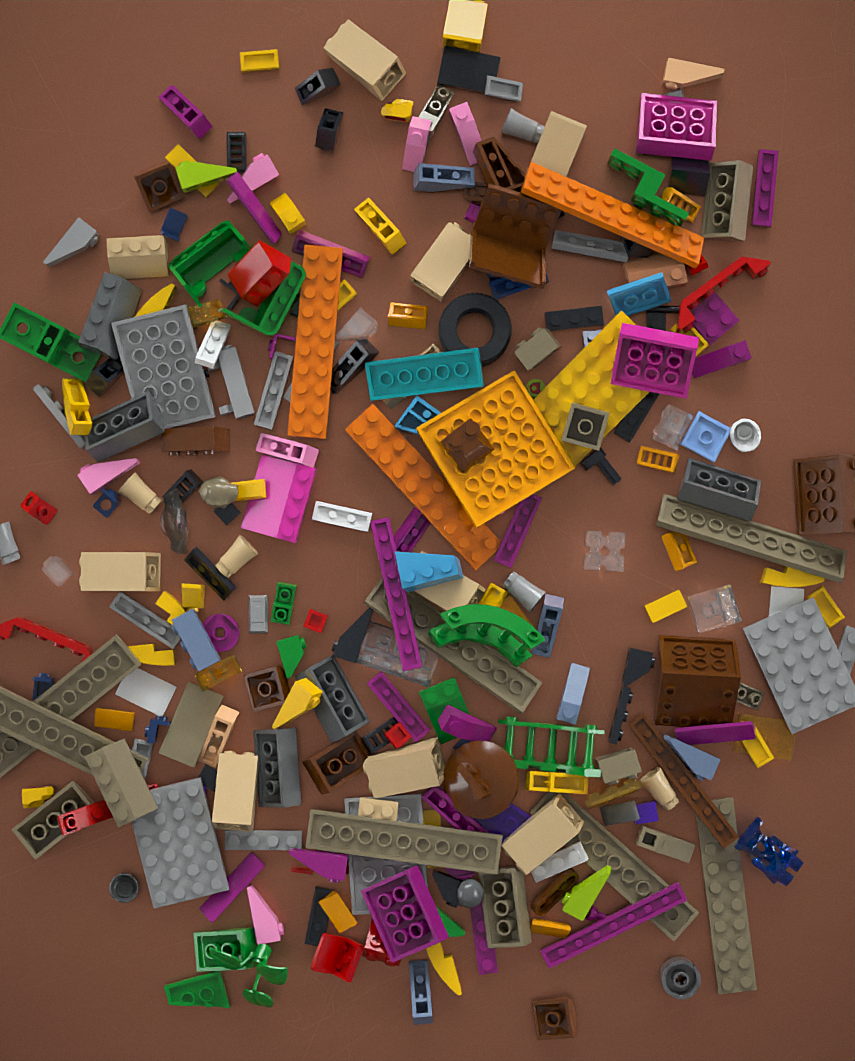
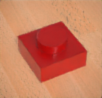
[684,254,709,276]
[303,609,328,633]
[384,722,412,749]

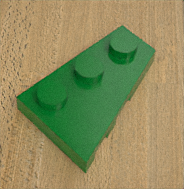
[164,971,231,1008]

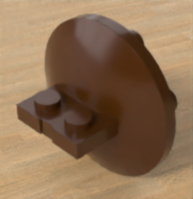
[443,740,519,819]

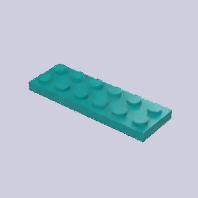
[365,347,484,401]

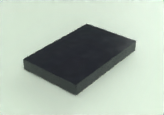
[437,46,500,94]

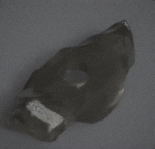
[160,489,189,555]

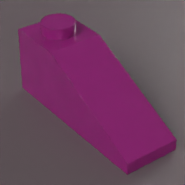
[159,85,213,139]
[692,340,752,379]
[438,704,497,741]
[289,848,348,883]

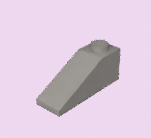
[43,217,100,267]

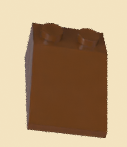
[302,730,370,795]

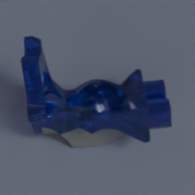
[734,816,804,886]

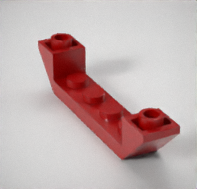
[676,256,771,334]
[0,617,93,662]
[57,783,159,836]

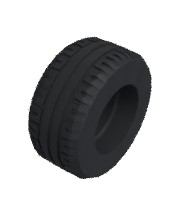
[438,292,512,367]

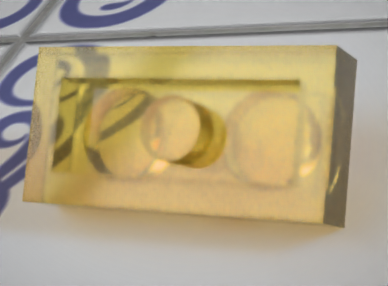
[188,299,226,328]

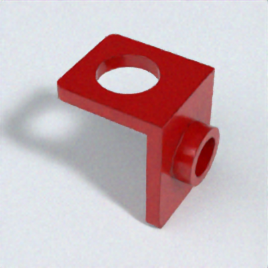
[20,491,57,525]
[290,849,316,875]

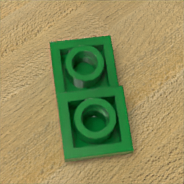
[270,582,297,625]

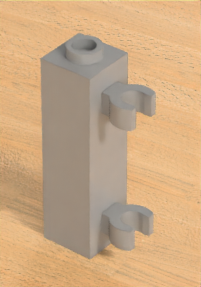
[207,345,256,420]

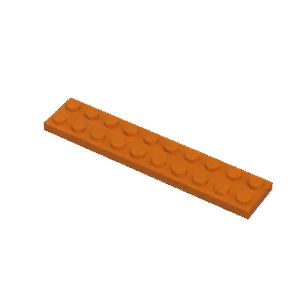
[521,162,704,269]
[288,245,343,439]
[344,404,502,570]

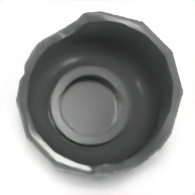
[109,873,139,903]
[457,878,484,908]

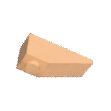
[662,58,725,90]
[198,705,239,768]

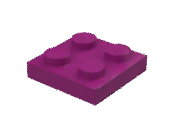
[691,292,740,346]

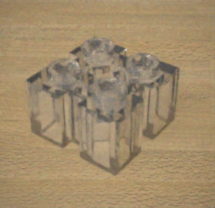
[583,531,626,572]

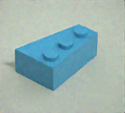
[394,395,441,437]
[395,552,463,592]

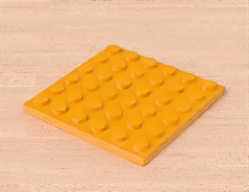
[416,370,575,528]

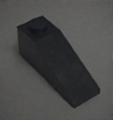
[331,339,379,394]
[331,607,373,663]

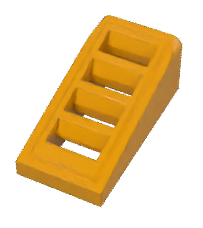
[660,187,701,223]
[636,446,680,474]

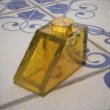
[194,654,242,691]

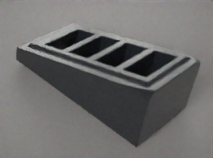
[227,132,247,173]
[162,469,204,511]
[361,717,398,754]

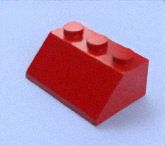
[228,240,291,307]

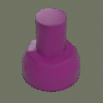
[585,906,606,921]

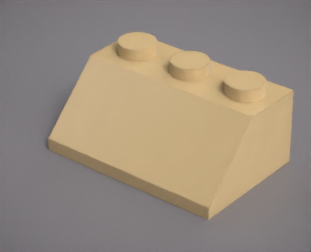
[107,235,169,279]

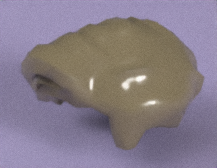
[199,476,238,509]

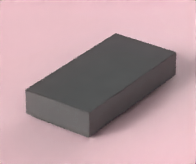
[600,800,640,826]

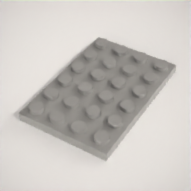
[111,304,216,429]
[743,597,855,734]
[131,777,230,909]
[344,793,428,915]

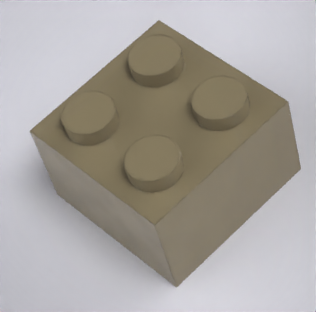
[514,328,562,371]
[562,402,610,451]
[595,747,642,785]

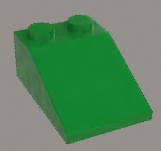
[419,677,470,744]
[193,927,256,972]

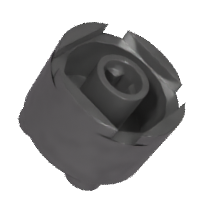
[659,956,701,1000]

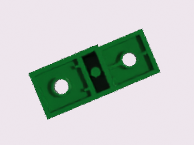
[607,148,689,227]
[0,302,102,382]

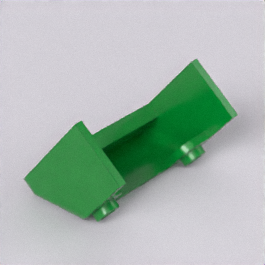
[168,220,251,307]
[218,243,306,335]

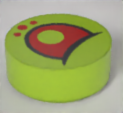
[526,379,545,398]

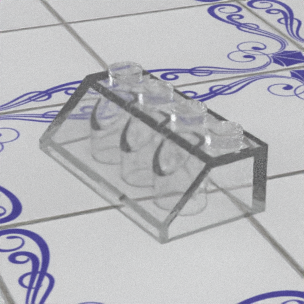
[356,621,439,687]

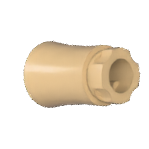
[118,472,162,514]
[215,535,258,578]
[639,766,680,811]

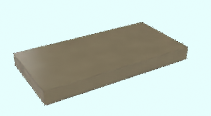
[159,682,224,768]

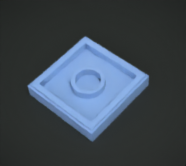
[680,411,731,463]

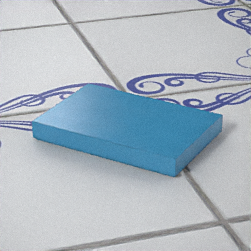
[607,272,672,316]

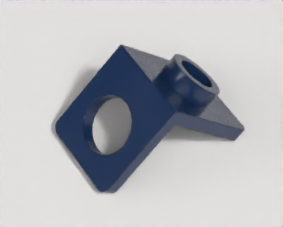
[160,208,187,241]
[93,488,121,518]

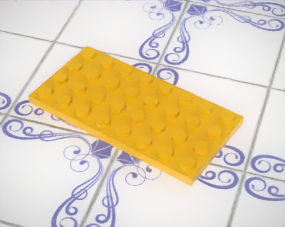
[533,310,649,474]

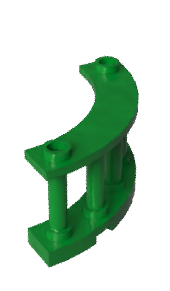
[427,604,545,667]
[498,716,605,777]

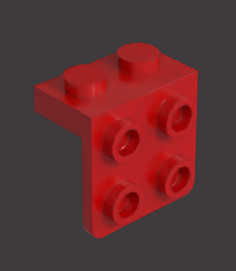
[362,918,401,966]
[310,933,364,983]

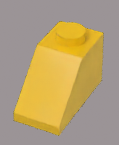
[269,193,306,235]
[182,583,205,612]

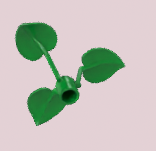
[209,944,288,1008]

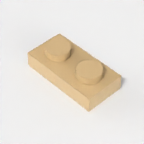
[358,797,399,821]

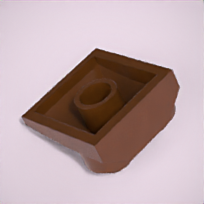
[134,161,185,212]
[440,418,494,473]
[243,665,290,712]
[532,996,577,1040]

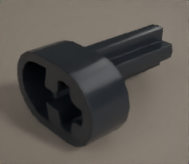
[580,448,622,485]

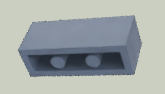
[171,609,221,672]

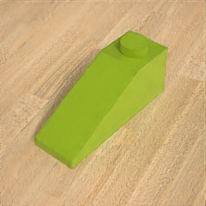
[175,161,237,193]
[561,865,611,921]

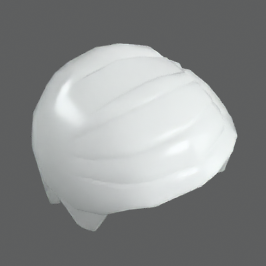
[730,419,761,452]

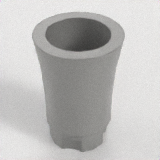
[501,108,545,144]
[0,521,21,565]
[502,571,546,613]

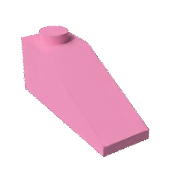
[449,102,482,167]
[402,116,431,172]
[227,153,279,203]
[256,433,319,468]
[77,458,140,495]
[247,884,284,944]

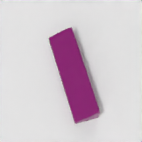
[226,172,282,244]
[291,230,370,278]
[394,506,431,552]
[675,721,756,745]
[421,786,489,833]
[199,852,266,923]

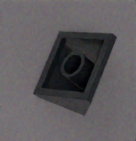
[668,157,710,197]

